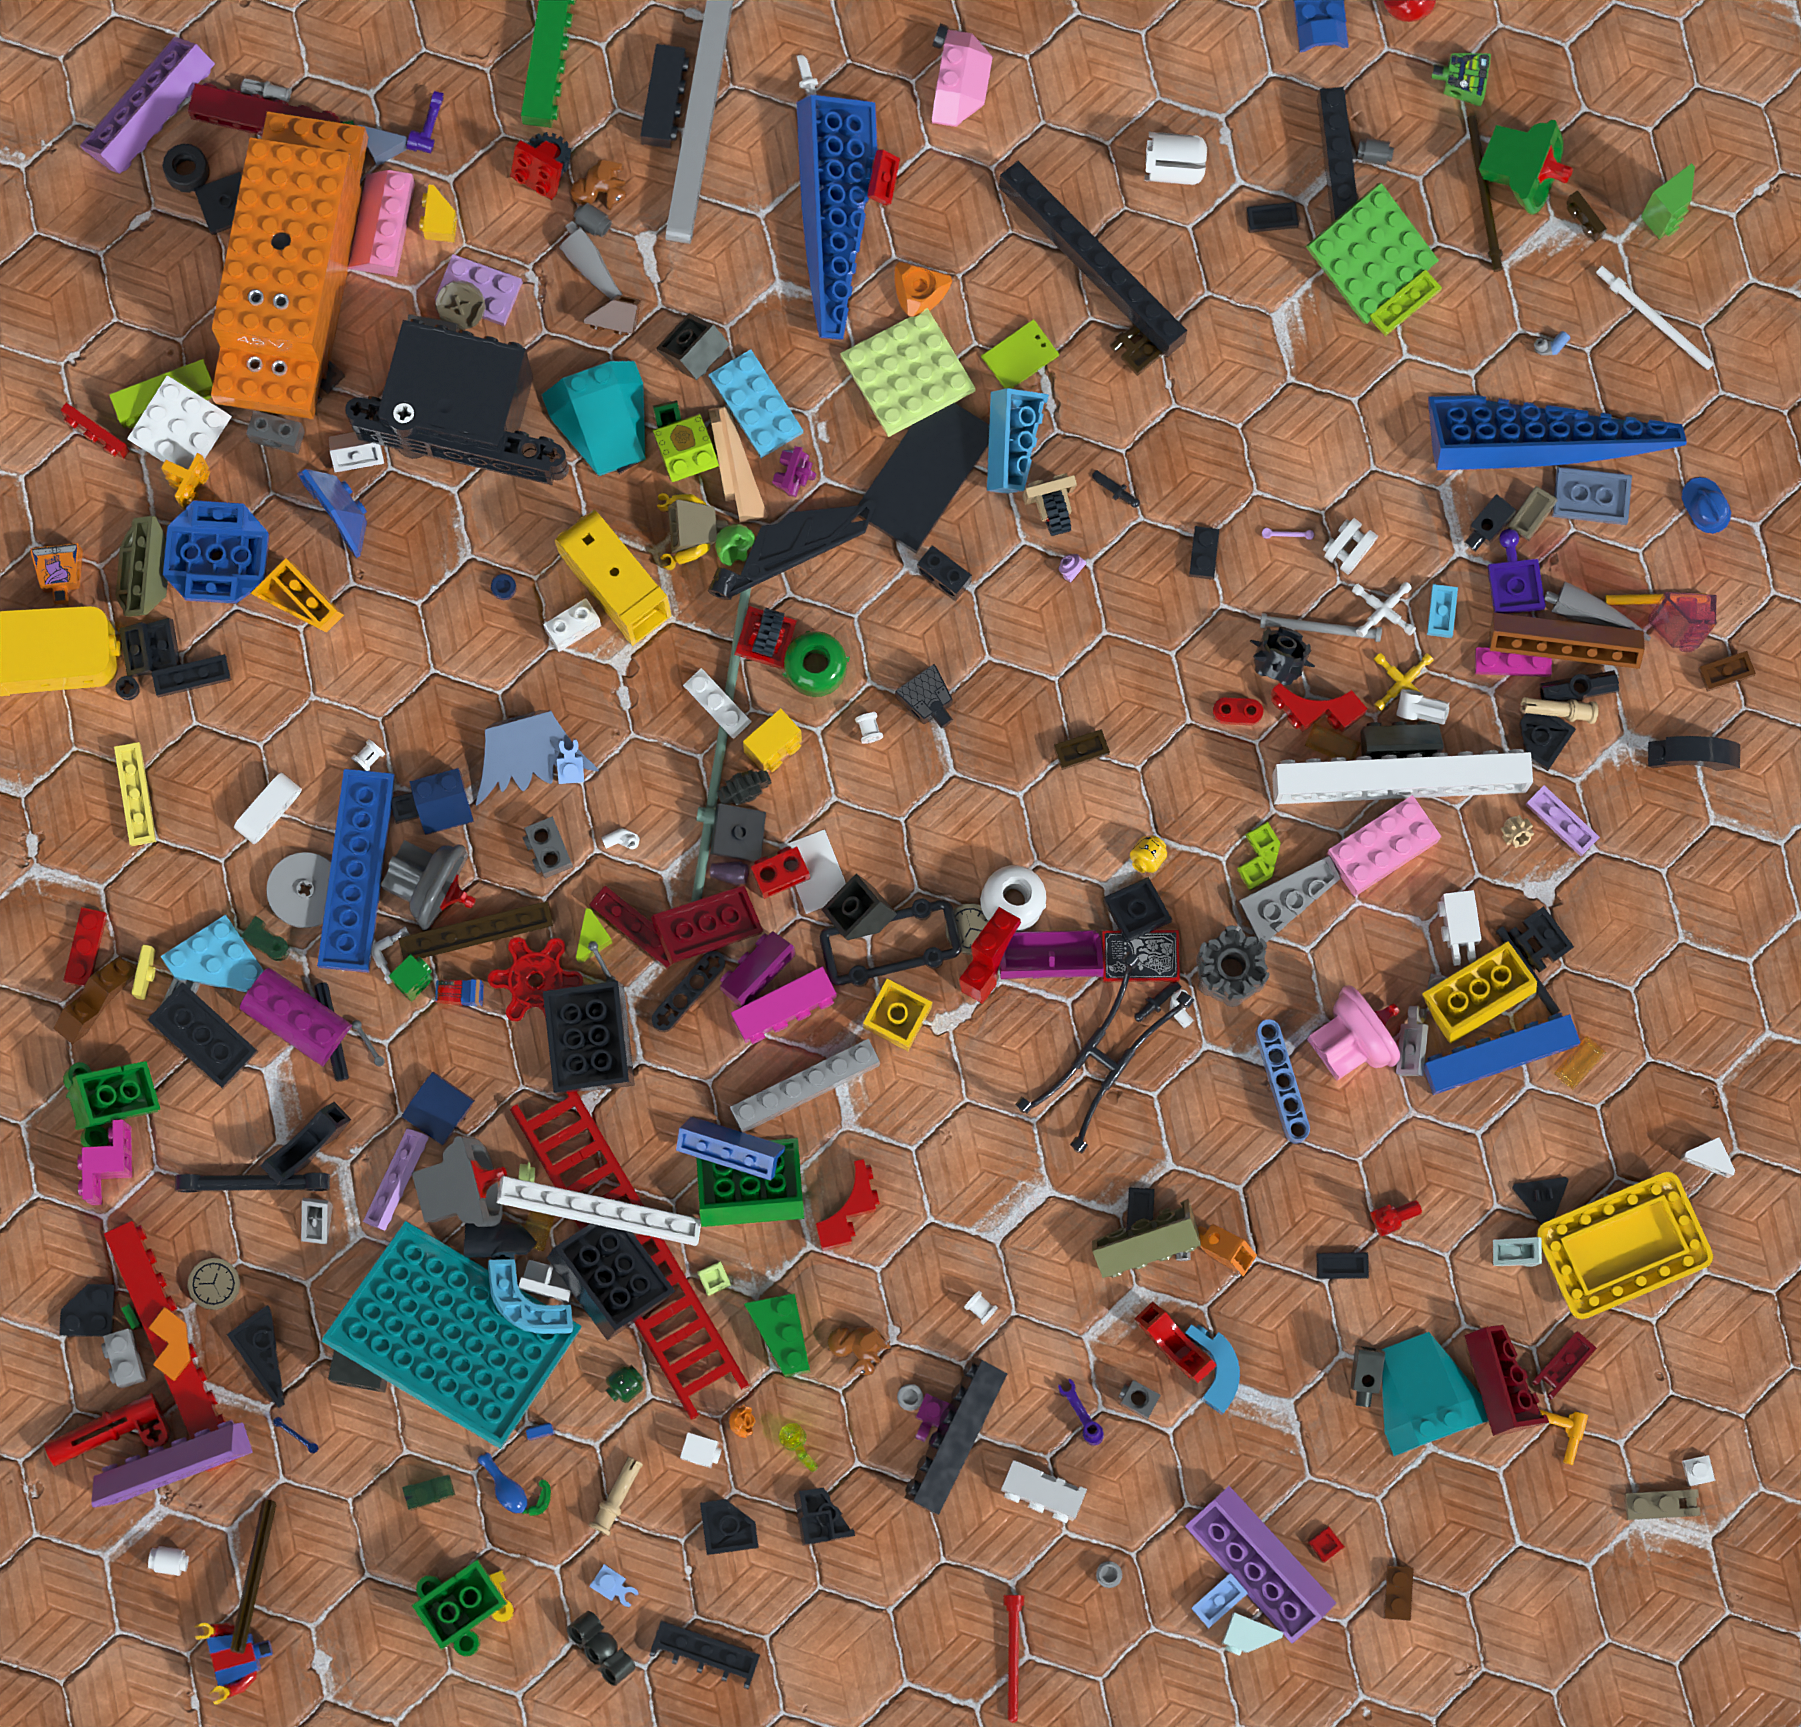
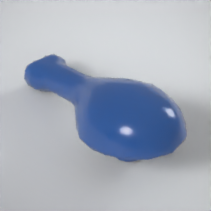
[477,1452,527,1513]

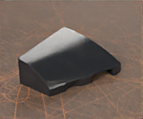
[794,1487,856,1546]

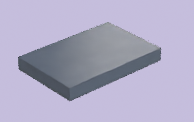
[1552,467,1632,525]

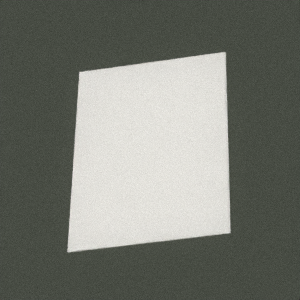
[780,829,846,914]

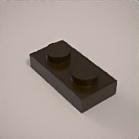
[1566,190,1607,242]
[1054,729,1110,770]

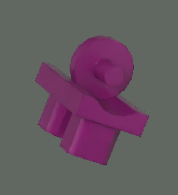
[772,446,817,497]

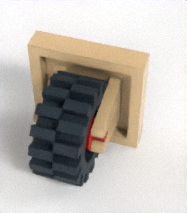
[1022,473,1077,536]

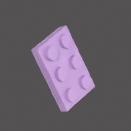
[435,254,523,326]

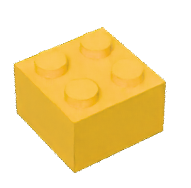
[743,708,802,772]
[863,979,932,1051]

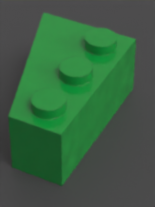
[744,1293,810,1377]

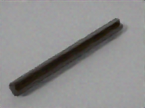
[230,1499,276,1654]

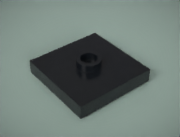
[194,172,242,235]
[710,803,766,862]
[1103,877,1172,943]

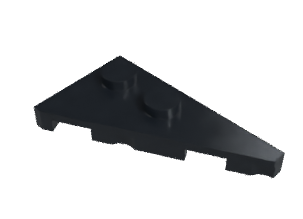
[227,1305,285,1409]

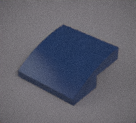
[401,1071,475,1146]

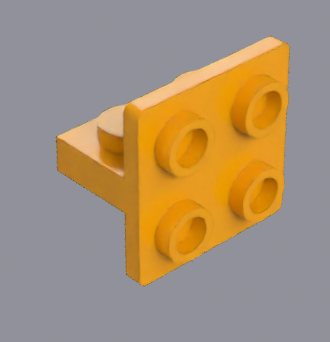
[161,453,210,510]

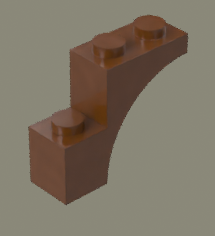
[53,956,136,1045]

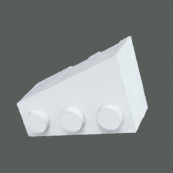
[1001,1460,1087,1523]

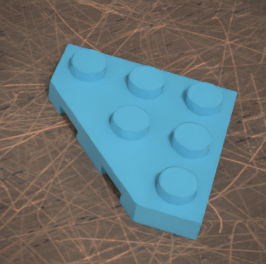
[161,915,264,993]

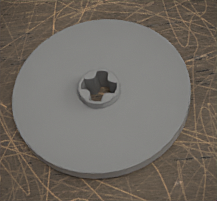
[266,852,331,928]

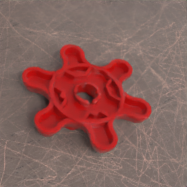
[488,937,584,1022]

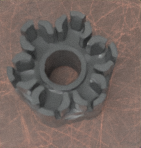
[1196,925,1270,1007]

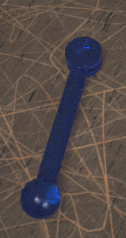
[273,1417,319,1453]

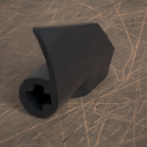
[464,1220,537,1260]

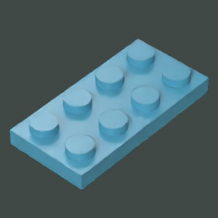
[709,349,803,458]

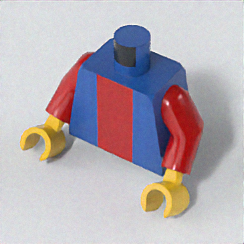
[195,1623,273,1705]

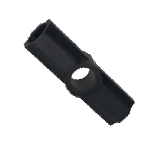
[1539,670,1619,702]

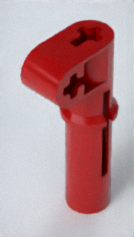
[44,1393,171,1467]

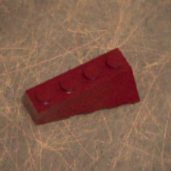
[1464,1325,1550,1436]

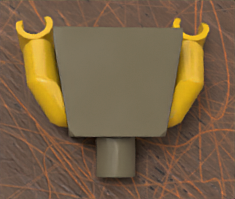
[657,493,728,571]

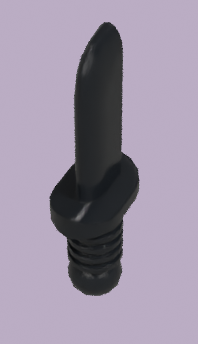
[1092,470,1140,508]
[1134,982,1182,1022]

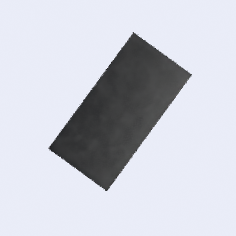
[857,403,989,553]

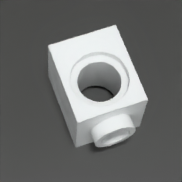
[680,1433,722,1468]

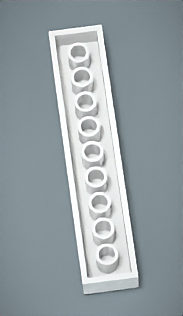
[1272,749,1533,804]

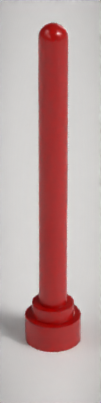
[1003,1595,1024,1723]

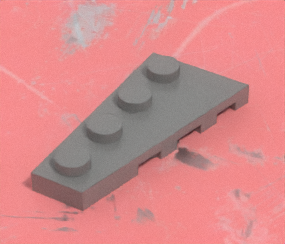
[1238,856,1341,943]

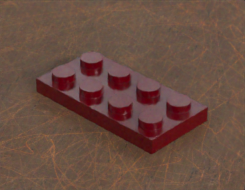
[651,885,763,964]

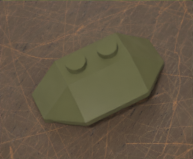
[115,516,168,617]

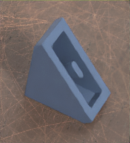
[358,124,407,166]

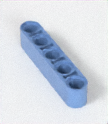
[1255,1019,1310,1144]

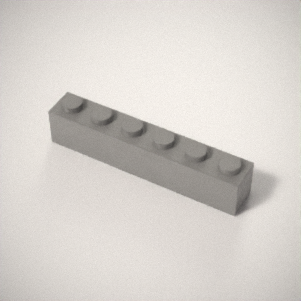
[730,1039,880,1133]

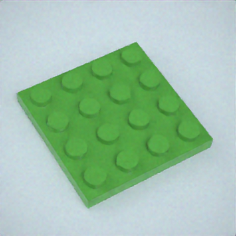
[1305,183,1439,324]

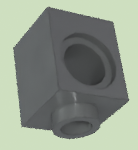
[1118,1380,1161,1420]

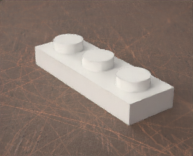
[683,668,752,739]

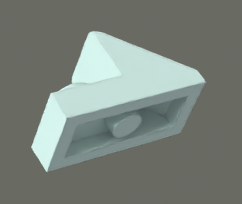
[1493,1237,1542,1267]

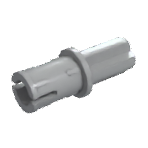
[241,79,291,103]

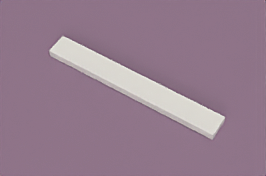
[497,1176,701,1246]

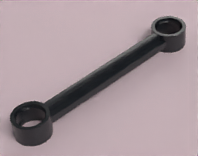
[175,1173,330,1193]

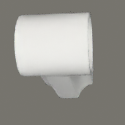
[1396,689,1449,724]

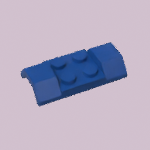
[1293,0,1349,52]

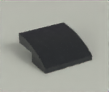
[119,618,181,677]

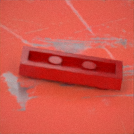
[60,402,130,459]
[63,907,108,987]

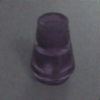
[710,861,749,886]

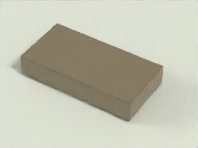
[1508,486,1557,541]

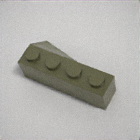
[1092,1199,1201,1278]

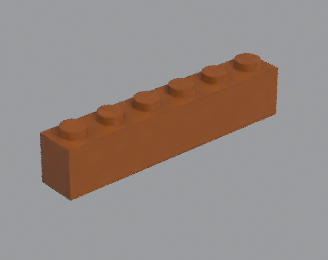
[1489,613,1645,669]

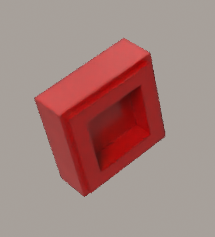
[1308,1526,1345,1563]

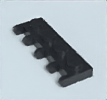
[649,1620,761,1690]

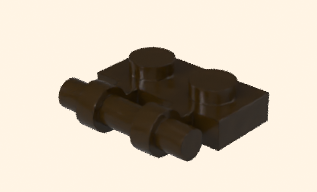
[1110,323,1164,376]

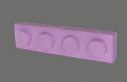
[363,1128,429,1231]

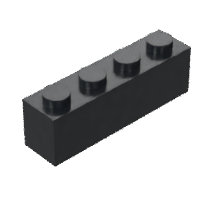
[640,44,690,149]

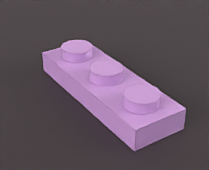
[1526,785,1600,856]

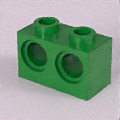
[389,954,433,1002]

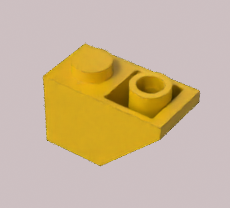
[419,184,457,242]

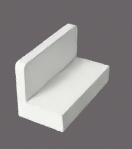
[329,432,384,472]

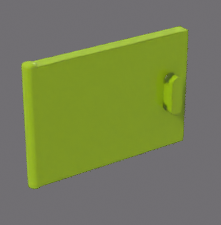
[981,319,1060,389]

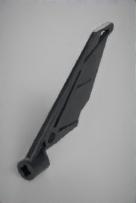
[708,500,876,600]

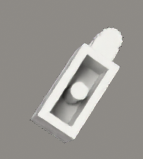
[1437,890,1481,966]

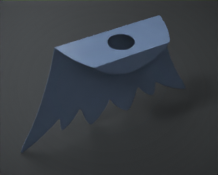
[476,710,599,806]

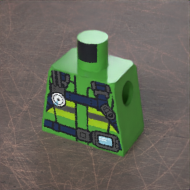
[1431,53,1491,106]

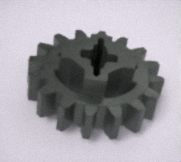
[717,769,772,805]

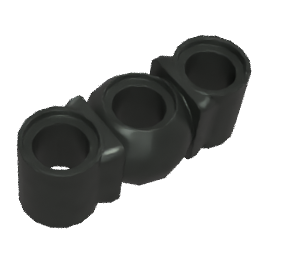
[567,1611,636,1686]

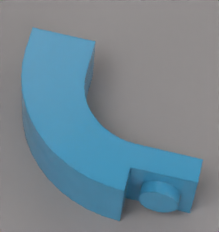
[1185,1324,1240,1415]

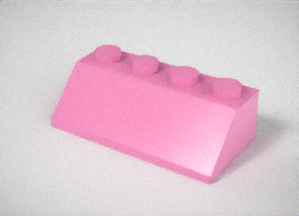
[348,170,415,277]

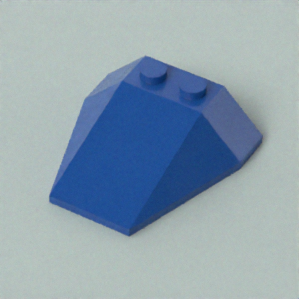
[297,469,367,558]

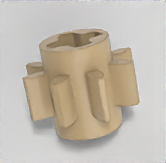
[1501,815,1534,848]

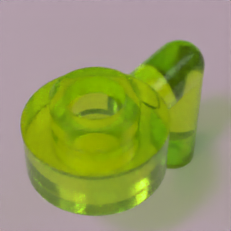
[779,1423,818,1472]

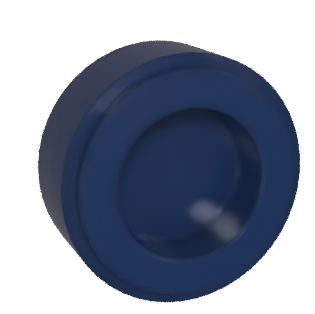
[491,574,516,600]

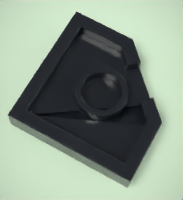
[1519,713,1576,771]
[59,1284,116,1337]
[700,1499,759,1555]

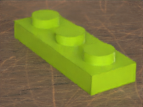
[1370,269,1442,336]

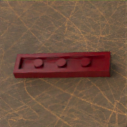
[589,886,673,970]

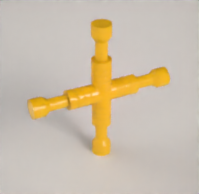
[1373,652,1433,711]

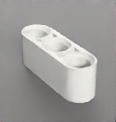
[234,773,302,844]

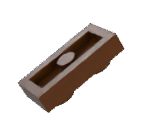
[1698,651,1756,692]
[1383,1566,1414,1621]

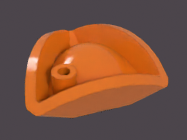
[894,262,952,317]

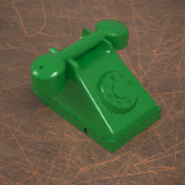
[63,1061,161,1147]
[412,1560,508,1657]

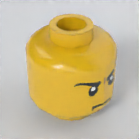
[1130,835,1167,873]

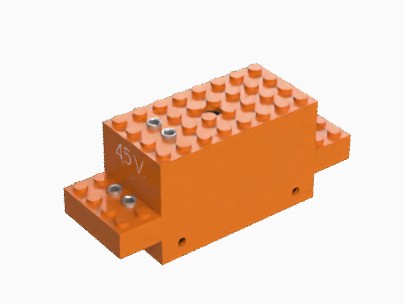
[211,112,368,419]

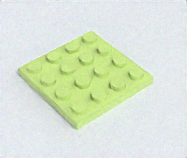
[840,308,975,437]

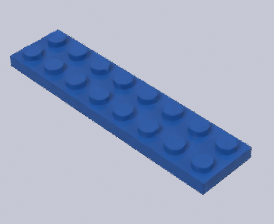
[317,769,395,973]

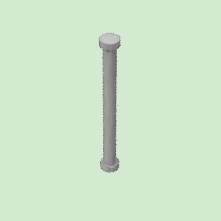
[1260,613,1382,642]

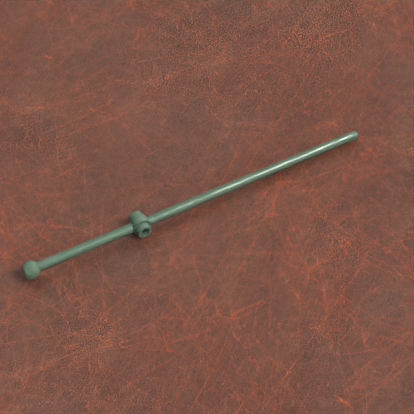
[691,588,751,902]

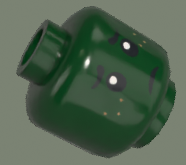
[605,1364,645,1403]

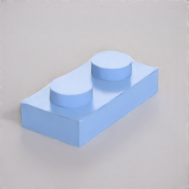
[1191,1573,1248,1628]

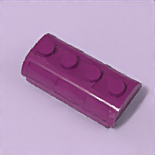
[1000,930,1104,980]
[240,968,353,1067]

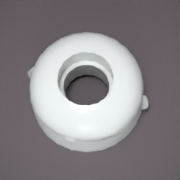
[980,865,1046,932]

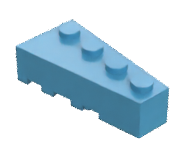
[987,388,1049,494]

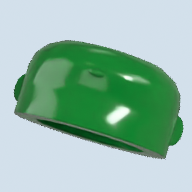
[782,631,850,697]

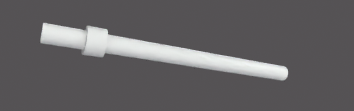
[1596,266,1714,371]

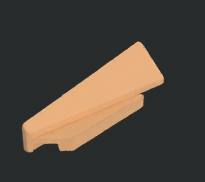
[709,406,768,523]

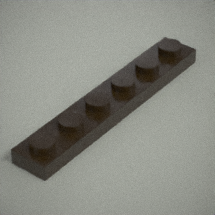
[398,901,554,960]

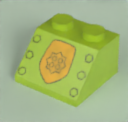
[653,414,719,482]

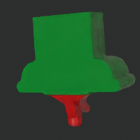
[1479,120,1573,215]

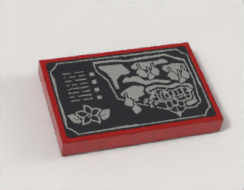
[1102,930,1180,982]

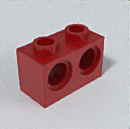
[751,846,810,899]

